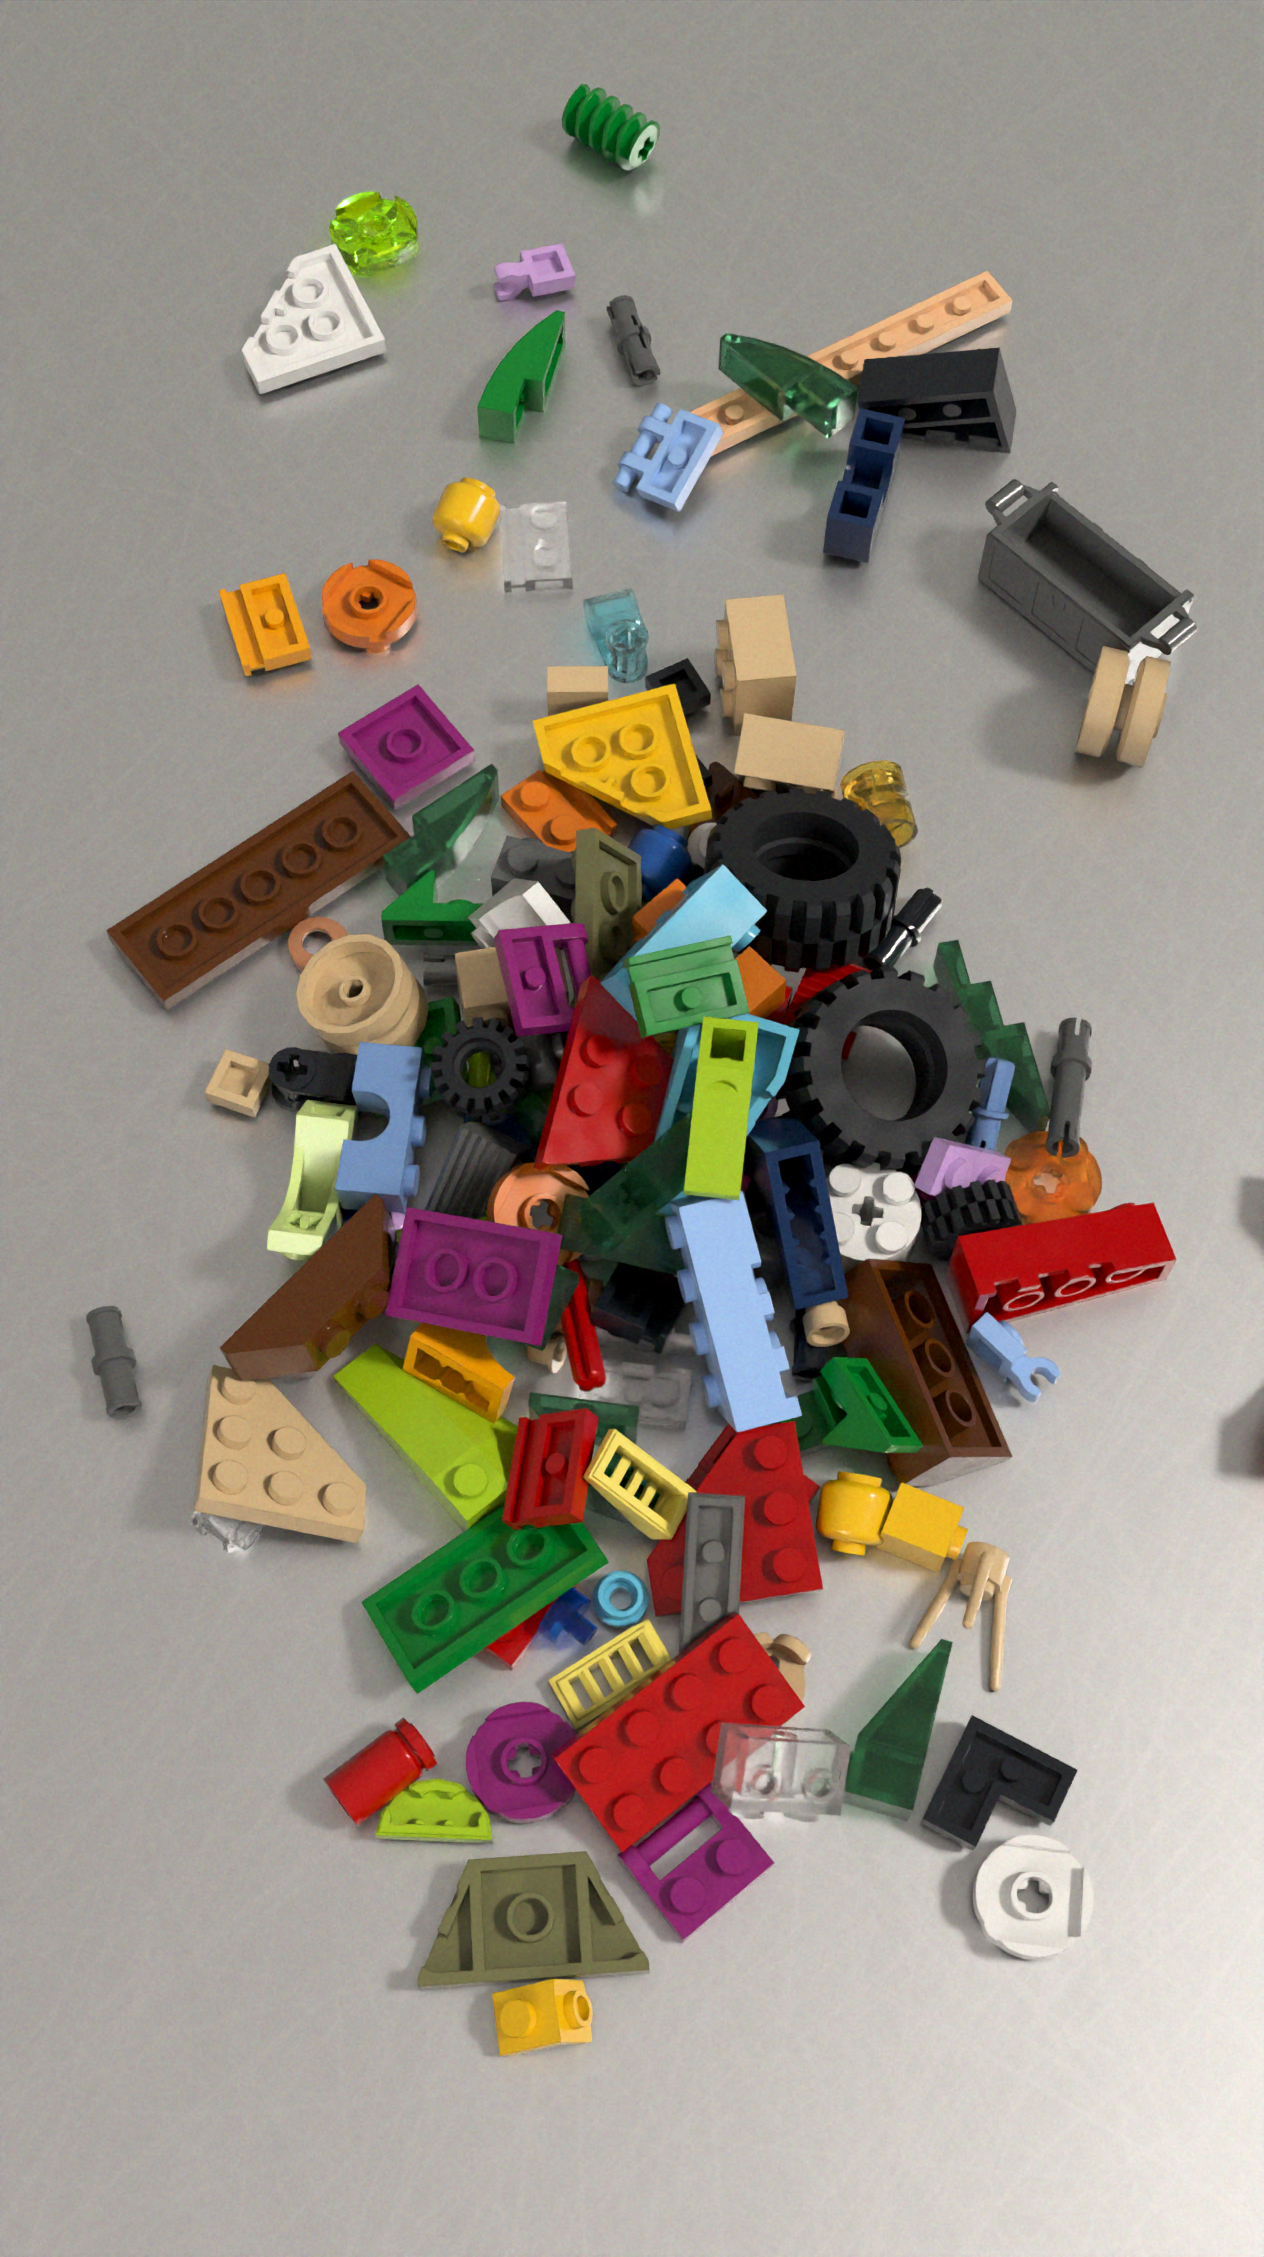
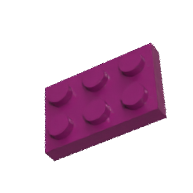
[385,1207,563,1346]

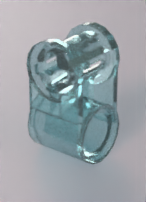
[583,588,649,683]

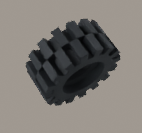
[431,1017,533,1122]
[920,1179,1023,1261]

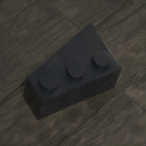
[857,347,1016,453]

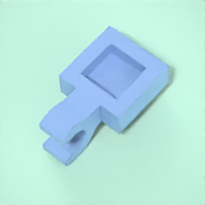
[965,1312,1061,1403]

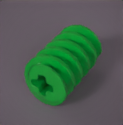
[562,84,660,171]

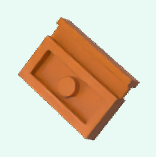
[501,770,618,852]

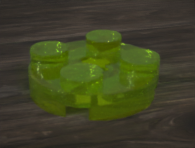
[329,191,419,277]

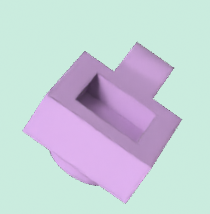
[493,243,576,301]

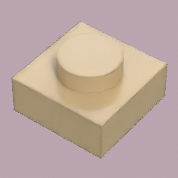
[204,1049,272,1118]

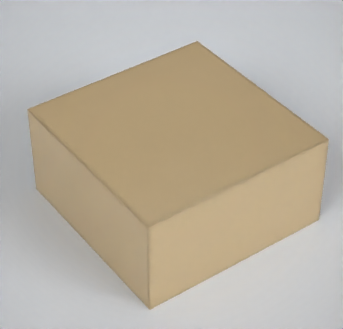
[547,666,608,716]

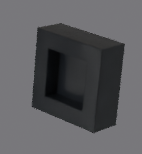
[645,658,711,716]

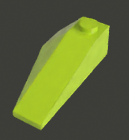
[333,1343,518,1532]

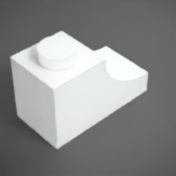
[468,878,570,949]

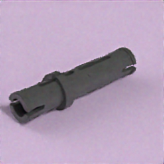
[1045,1017,1092,1158]

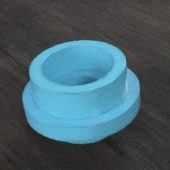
[592,1571,649,1628]

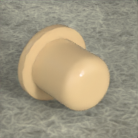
[526,1335,567,1373]

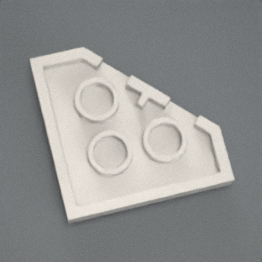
[242,244,386,395]

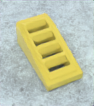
[583,1429,697,1540]
[548,1618,672,1732]

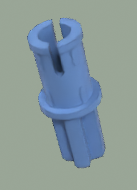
[964,1057,1015,1151]

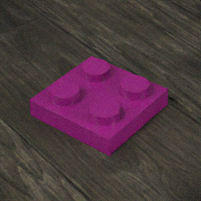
[338,684,475,810]

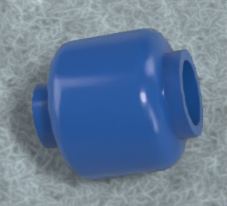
[627,825,692,903]

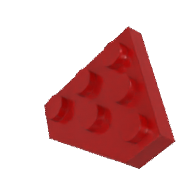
[647,1421,823,1617]

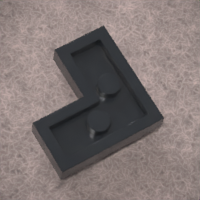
[920,1715,1077,1851]

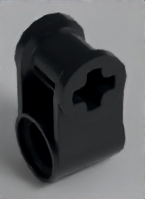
[269,1047,364,1118]

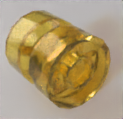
[840,760,918,849]

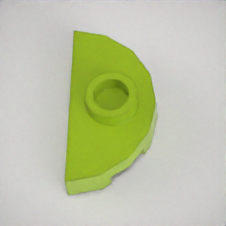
[375,1778,493,1844]

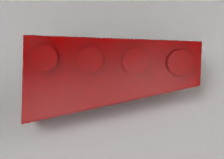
[945,1202,1177,1334]

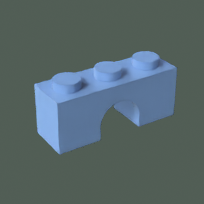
[335,1042,435,1214]

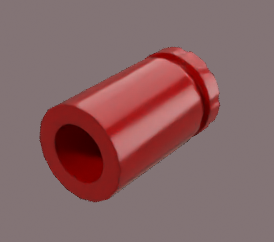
[323,1717,438,1826]

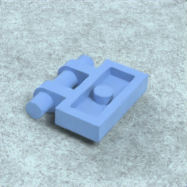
[612,403,724,512]

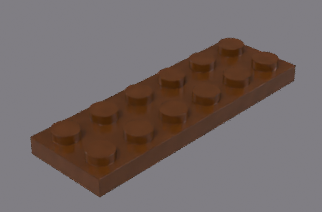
[106,771,413,1011]

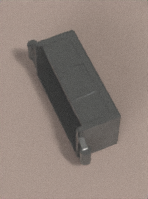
[978,479,1197,684]

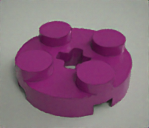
[466,1702,576,1823]

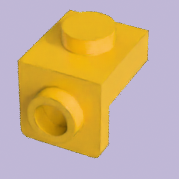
[492,1979,592,2056]

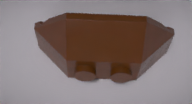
[220,1194,395,1380]

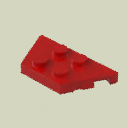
[533,975,674,1170]

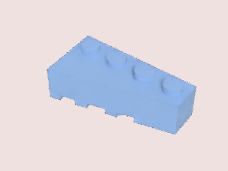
[665,1190,802,1432]

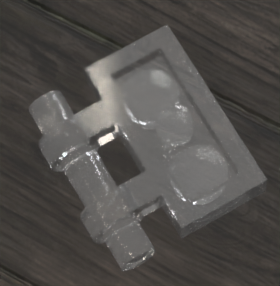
[577,1326,695,1428]

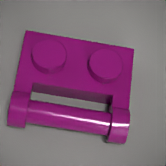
[494,923,592,1037]
[617,1782,774,1943]

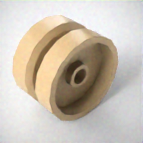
[1075,646,1171,768]
[296,934,429,1055]

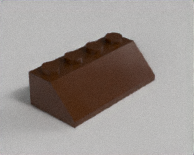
[836,1259,1012,1486]

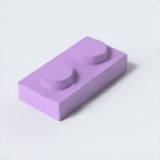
[914,1137,1012,1196]

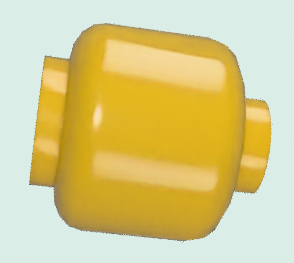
[432,477,500,552]
[815,1471,893,1556]

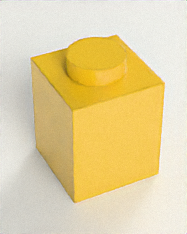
[876,1482,968,1573]

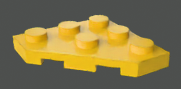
[532,684,712,830]

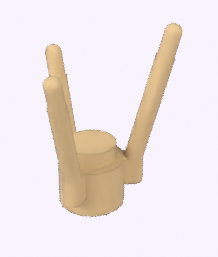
[909,1542,1012,1692]

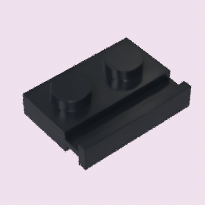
[589,1249,688,1355]

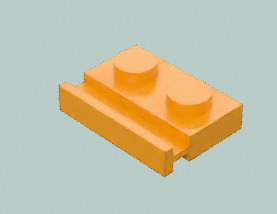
[218,573,312,677]

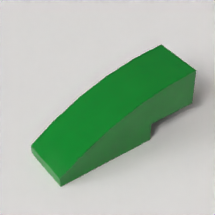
[477,310,566,444]

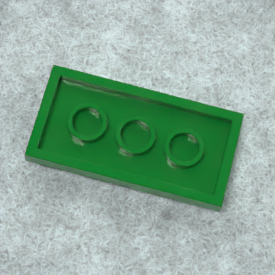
[361,1504,609,1694]

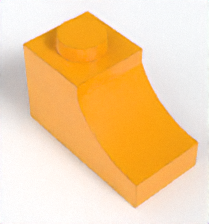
[402,1323,515,1424]

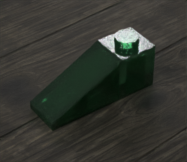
[833,1639,953,1821]

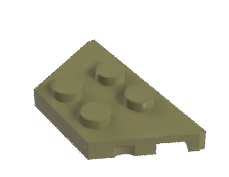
[417,1851,649,1990]

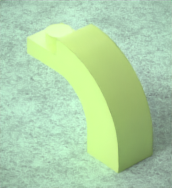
[267,1100,358,1260]

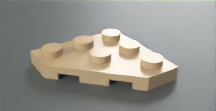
[193,1365,366,1543]

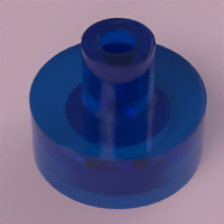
[537,1587,598,1646]

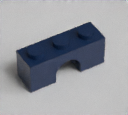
[823,408,905,563]

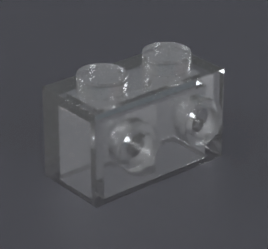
[711,1723,851,1822]

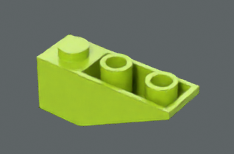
[684,1016,759,1200]

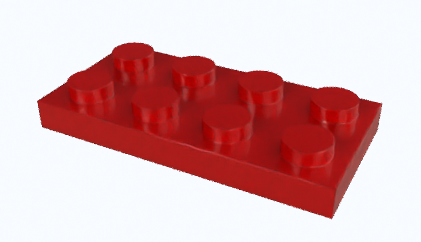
[550,1611,805,1852]

